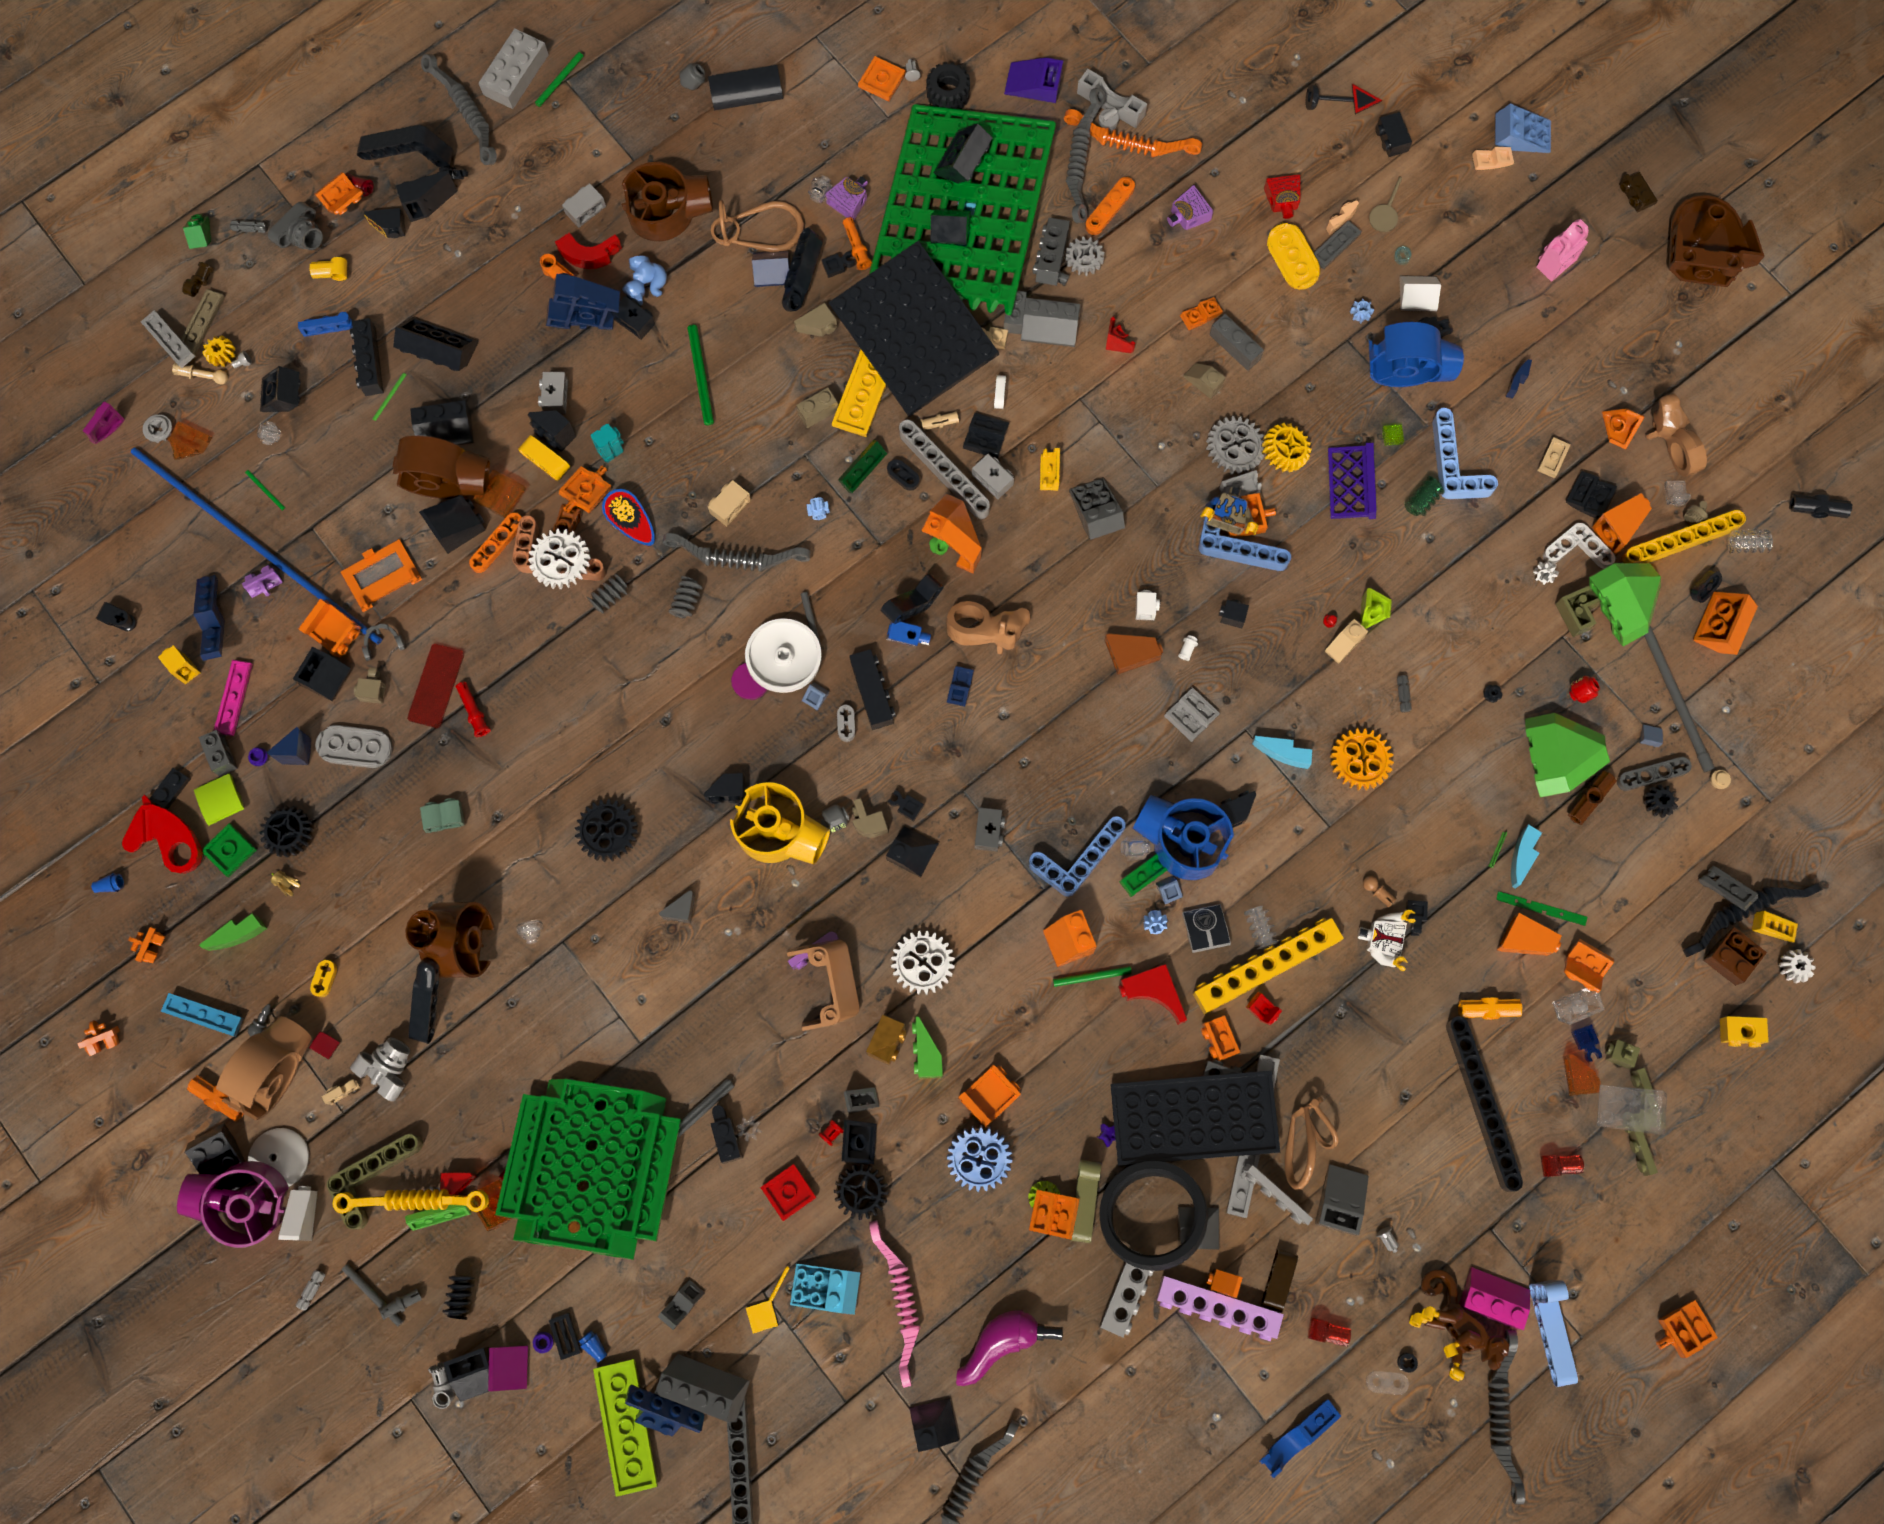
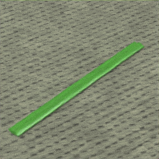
[373,373,406,421]

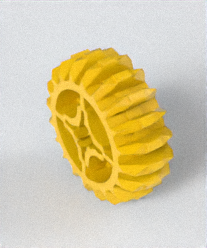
[1261,423,1311,473]

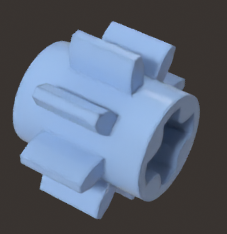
[1350,299,1374,323]
[806,497,830,520]
[1143,910,1168,934]

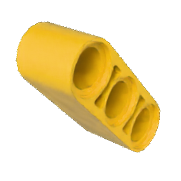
[518,435,570,481]

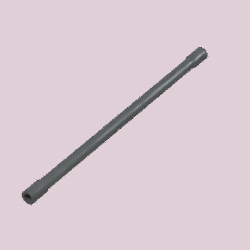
[1618,561,1715,773]

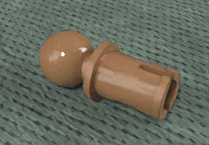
[1363,876,1397,908]

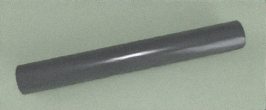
[800,592,821,645]

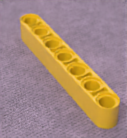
[1621,510,1746,563]

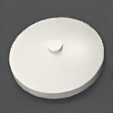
[745,619,821,693]

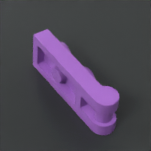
[788,932,838,970]

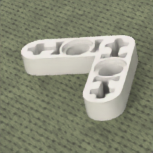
[1543,523,1615,569]

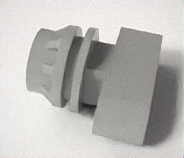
[350,1037,410,1101]

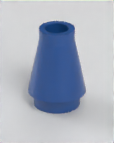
[91,873,124,893]
[579,1330,608,1363]

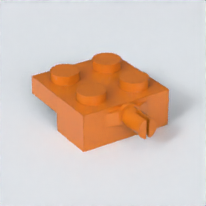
[1227,493,1276,538]
[1656,1300,1718,1358]

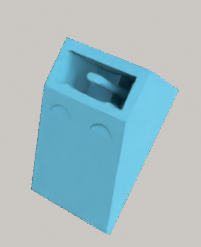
[790,1263,860,1315]

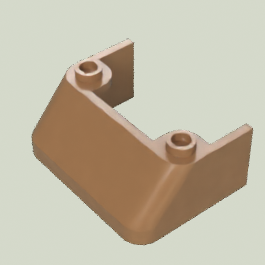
[787,939,859,1031]

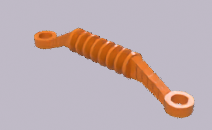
[1064,109,1202,158]

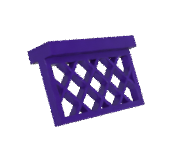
[1328,443,1376,519]

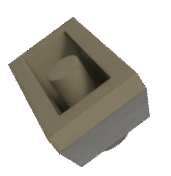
[794,303,837,337]
[1183,363,1226,399]

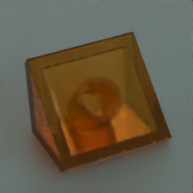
[467,1179,513,1232]

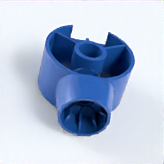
[1369,322,1464,387]
[1132,795,1234,880]

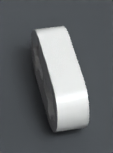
[994,375,1006,409]

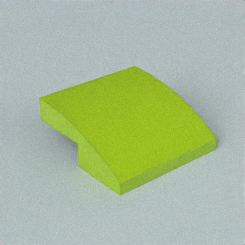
[194,773,244,826]

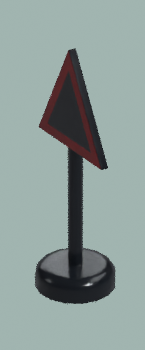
[1305,84,1383,115]

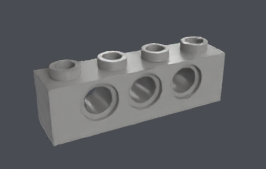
[1099,1249,1154,1337]

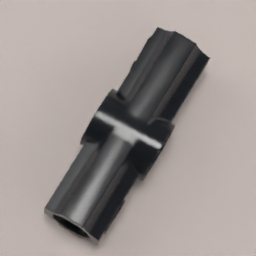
[1789,494,1853,518]

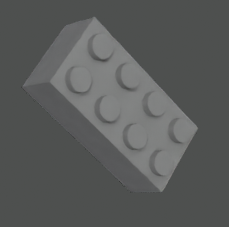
[478,28,549,109]

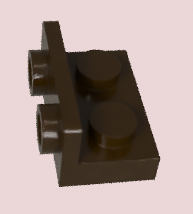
[1619,172,1658,213]

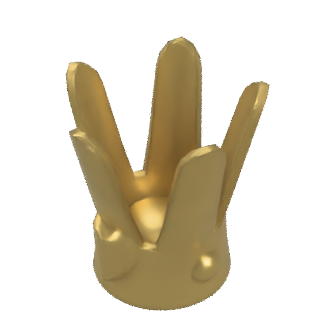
[271,870,300,896]

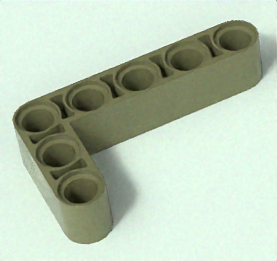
[327,1134,423,1230]

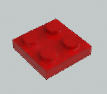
[760,1164,817,1222]

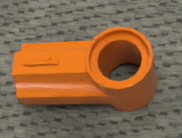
[540,254,574,280]

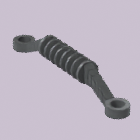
[421,54,497,165]
[1066,87,1105,224]
[663,533,811,572]
[1488,1330,1525,1505]
[940,1419,1020,1524]

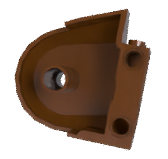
[1669,195,1765,287]

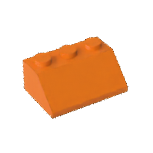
[1693,592,1758,655]

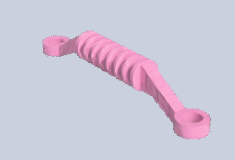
[869,1220,921,1388]

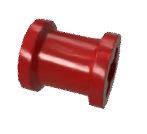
[818,1119,844,1146]

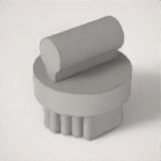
[1099,108,1119,132]

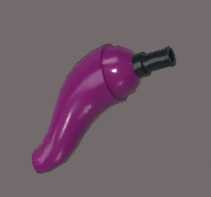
[956,1310,1063,1386]

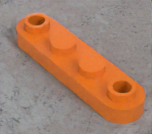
[1085,177,1135,235]

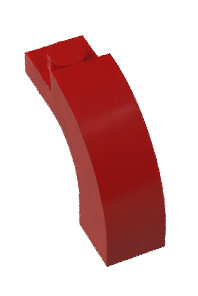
[555,232,622,269]

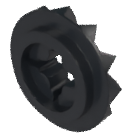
[439,166,468,179]

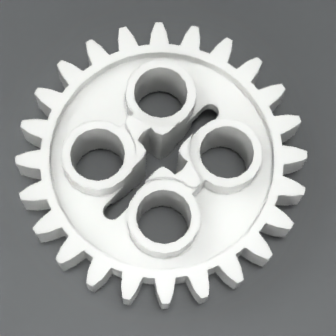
[528,529,591,589]
[891,931,955,995]

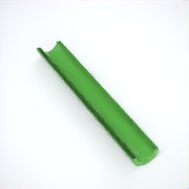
[1489,832,1507,868]

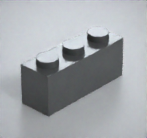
[1210,314,1264,371]

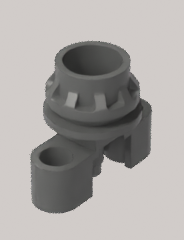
[268,202,323,250]

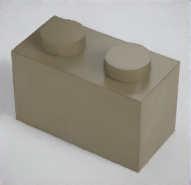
[796,388,838,428]

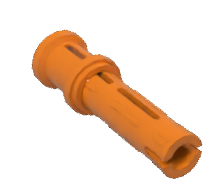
[842,217,872,270]

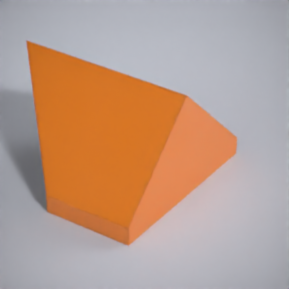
[1602,409,1644,449]

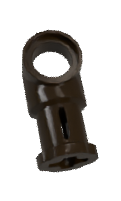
[182,262,214,297]

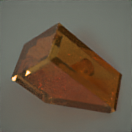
[1563,1054,1601,1096]

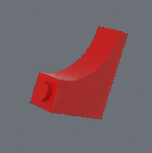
[1118,964,1187,1025]

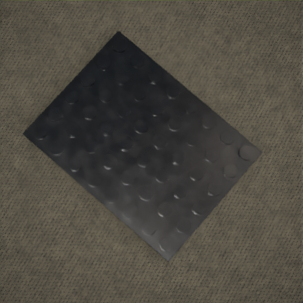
[829,241,1000,417]

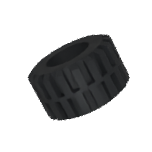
[926,62,970,110]

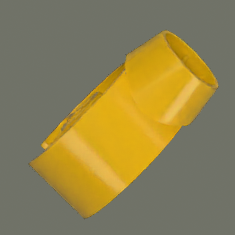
[730,782,830,865]

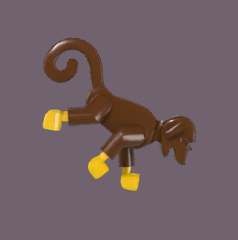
[1409,1270,1509,1381]

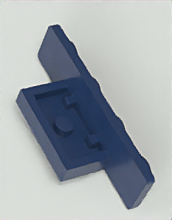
[625,1385,705,1437]

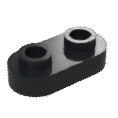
[887,459,920,491]
[1691,570,1722,603]

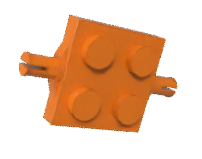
[559,466,611,514]

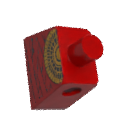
[1264,175,1300,219]

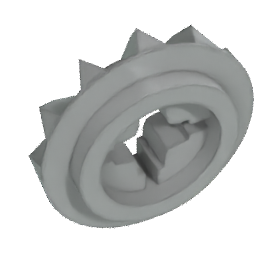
[143,415,173,443]

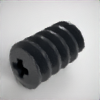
[442,1275,475,1320]

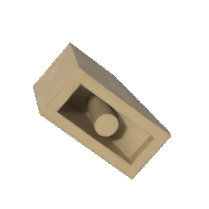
[1325,619,1368,664]

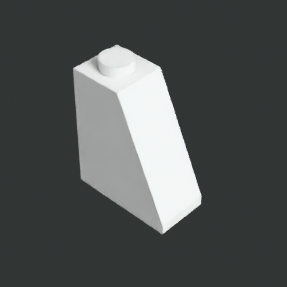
[278,1186,318,1241]

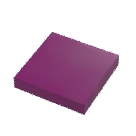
[488,1346,528,1391]

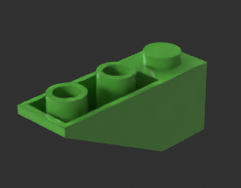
[912,1017,943,1079]

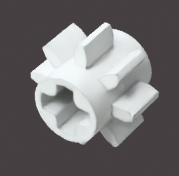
[1533,560,1559,585]

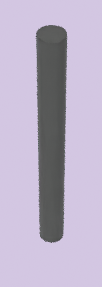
[342,1264,404,1327]

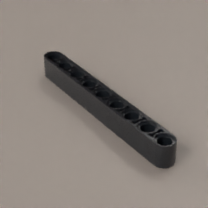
[1446,1016,1523,1192]

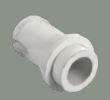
[1178,635,1198,661]

